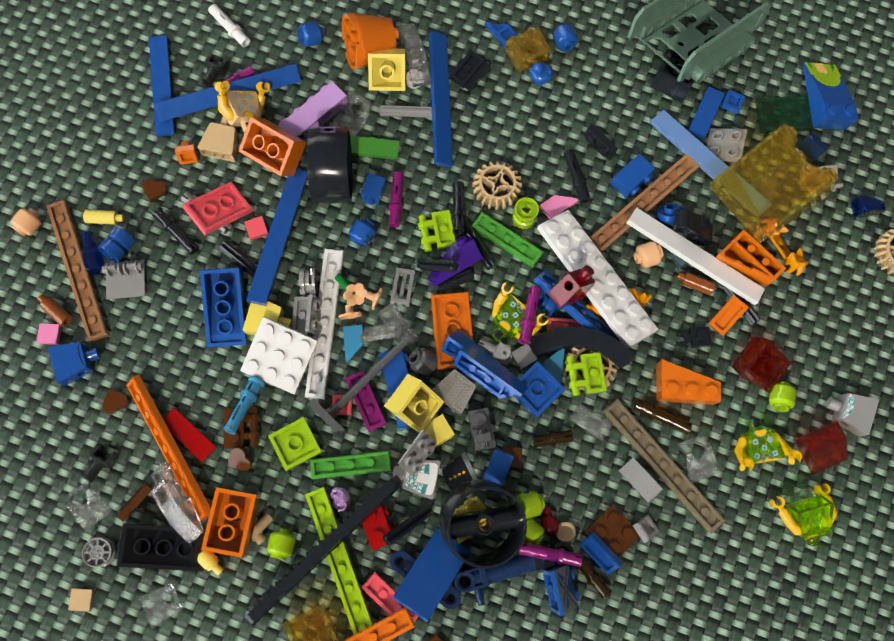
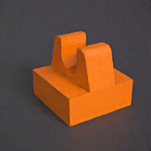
[175,141,198,165]

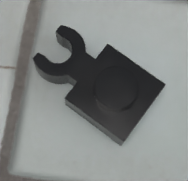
[676,327,712,348]

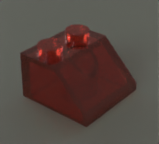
[731,337,792,393]
[794,421,848,475]

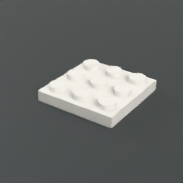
[240,317,318,394]

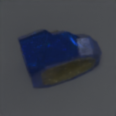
[851,195,886,218]

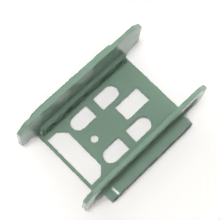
[627,0,771,83]

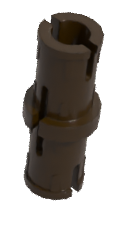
[532,429,574,448]
[578,558,612,599]

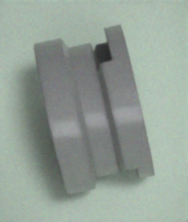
[299,268,318,295]
[82,537,117,567]

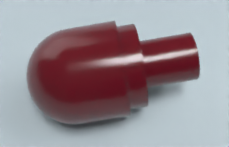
[541,507,559,536]

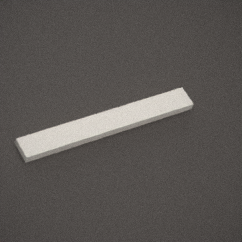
[627,207,765,305]
[305,249,344,400]

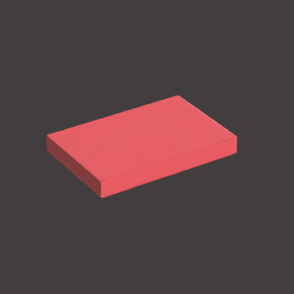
[183,182,253,236]

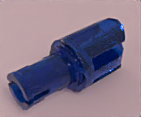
[81,231,104,275]

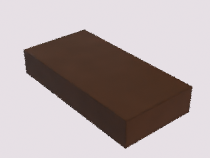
[117,482,152,522]

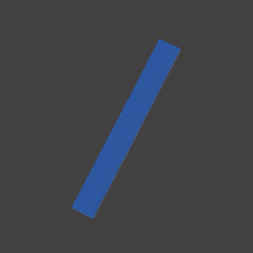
[428,31,453,168]
[154,64,301,122]
[246,169,308,306]

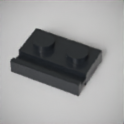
[449,50,491,93]

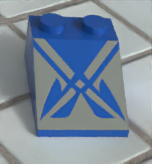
[542,564,580,616]

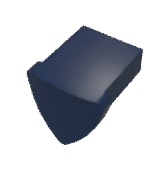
[797,131,829,162]

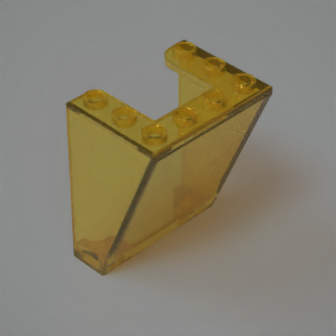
[710,123,838,243]

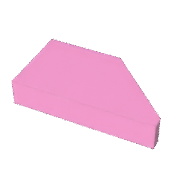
[540,195,578,219]

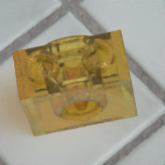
[505,27,551,73]

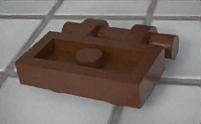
[224,407,260,449]

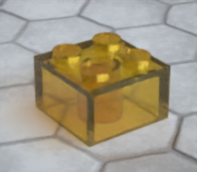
[283,602,342,641]

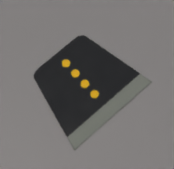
[442,452,478,491]

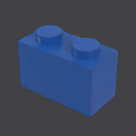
[611,153,655,198]

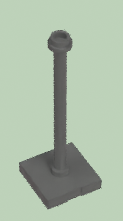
[308,330,417,435]

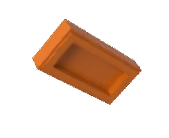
[708,295,749,336]

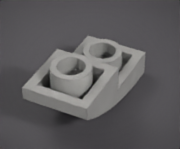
[619,458,663,503]

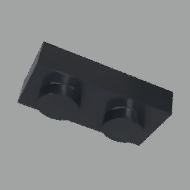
[584,124,618,161]

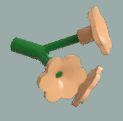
[335,274,383,320]

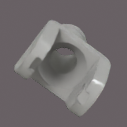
[478,338,512,365]

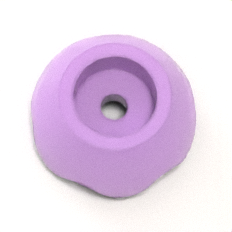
[330,487,351,512]

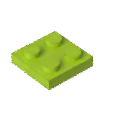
[268,417,322,472]

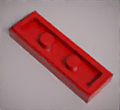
[163,408,217,462]

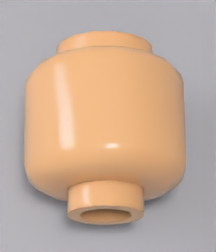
[11,208,42,237]
[634,241,664,268]

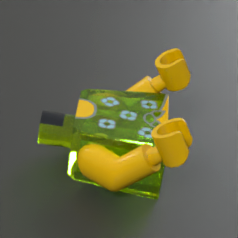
[491,281,550,342]
[734,418,802,471]
[769,484,837,546]

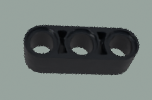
[673,210,713,246]

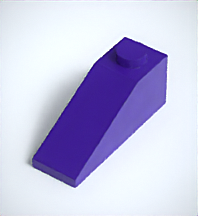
[427,236,483,287]

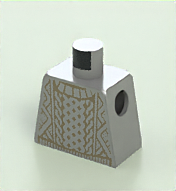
[432,369,476,416]

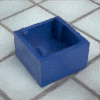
[512,361,566,419]

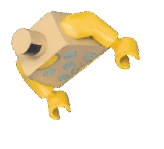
[215,81,270,134]

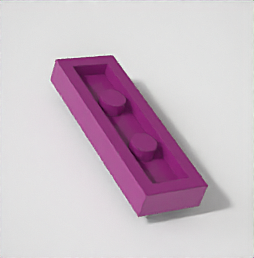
[345,371,387,432]

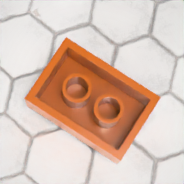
[239,117,307,176]
[201,487,261,558]

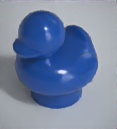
[530,62,553,85]
[538,293,563,316]

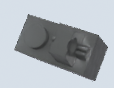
[467,408,496,453]

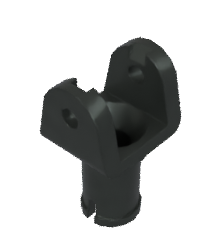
[201,55,230,87]
[81,443,119,483]

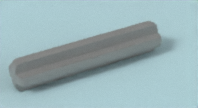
[379,105,432,118]

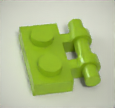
[418,210,456,252]
[566,352,607,396]

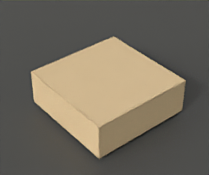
[68,588,95,611]

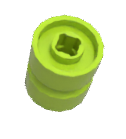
[512,197,539,229]

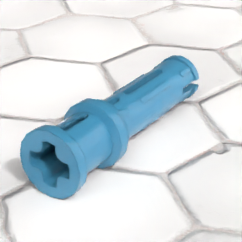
[223,376,265,435]

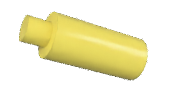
[83,209,124,225]

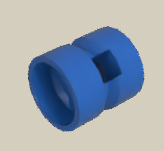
[98,227,136,263]

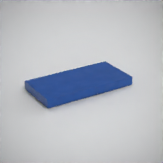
[392,528,471,622]

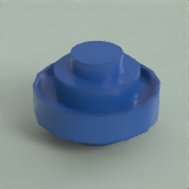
[657,203,685,226]

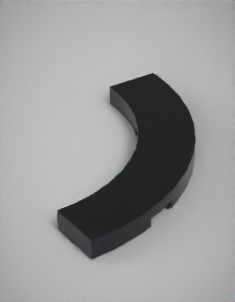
[528,327,636,370]

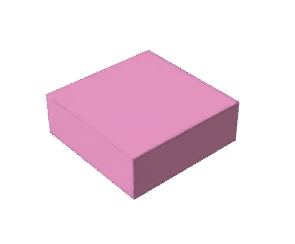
[37,324,61,345]

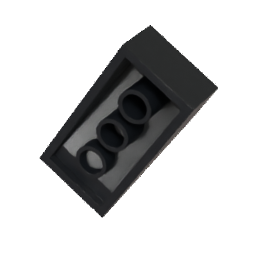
[650,42,699,103]
[116,523,206,572]

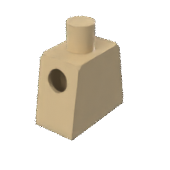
[197,116,239,162]

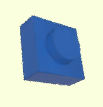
[720,90,745,114]

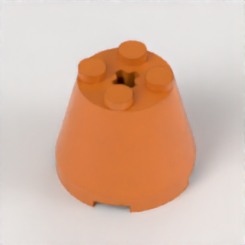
[342,12,399,69]

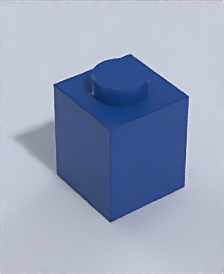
[361,173,387,205]

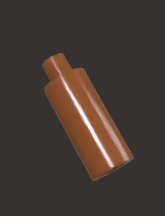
[676,272,715,296]
[37,294,73,327]

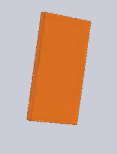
[431,292,473,370]

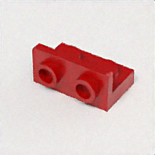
[362,505,394,551]

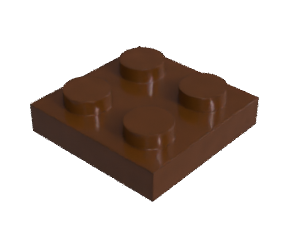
[584,504,640,558]

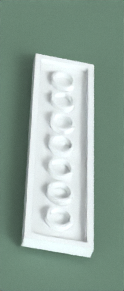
[537,210,658,349]

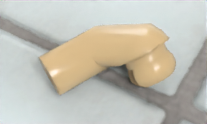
[251,513,273,545]

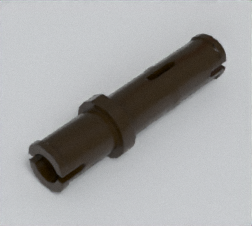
[633,398,692,435]

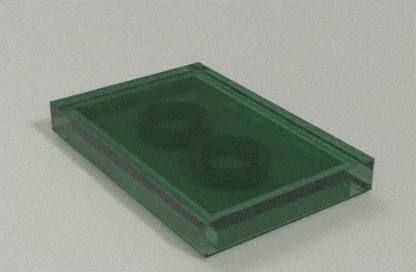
[755,96,815,134]

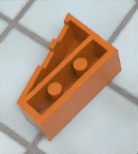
[715,229,787,287]
[656,359,721,405]

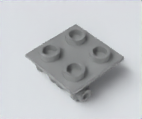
[707,128,748,167]
[102,259,146,300]
[398,429,437,476]

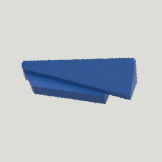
[441,329,528,398]

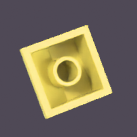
[368,48,406,91]
[384,374,444,433]

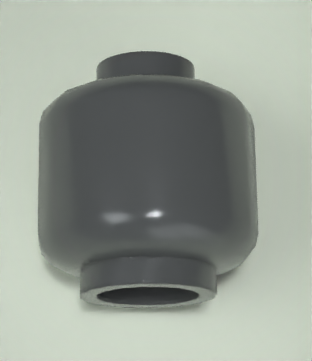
[408,347,438,376]

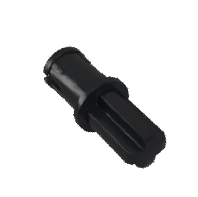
[437,269,474,293]

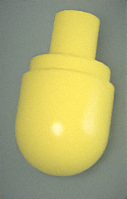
[198,550,223,575]

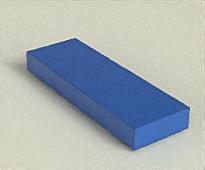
[688,86,725,140]

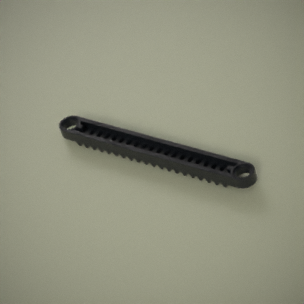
[244,475,404,627]

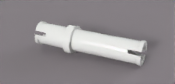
[208,4,250,47]

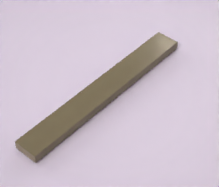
[602,399,726,534]

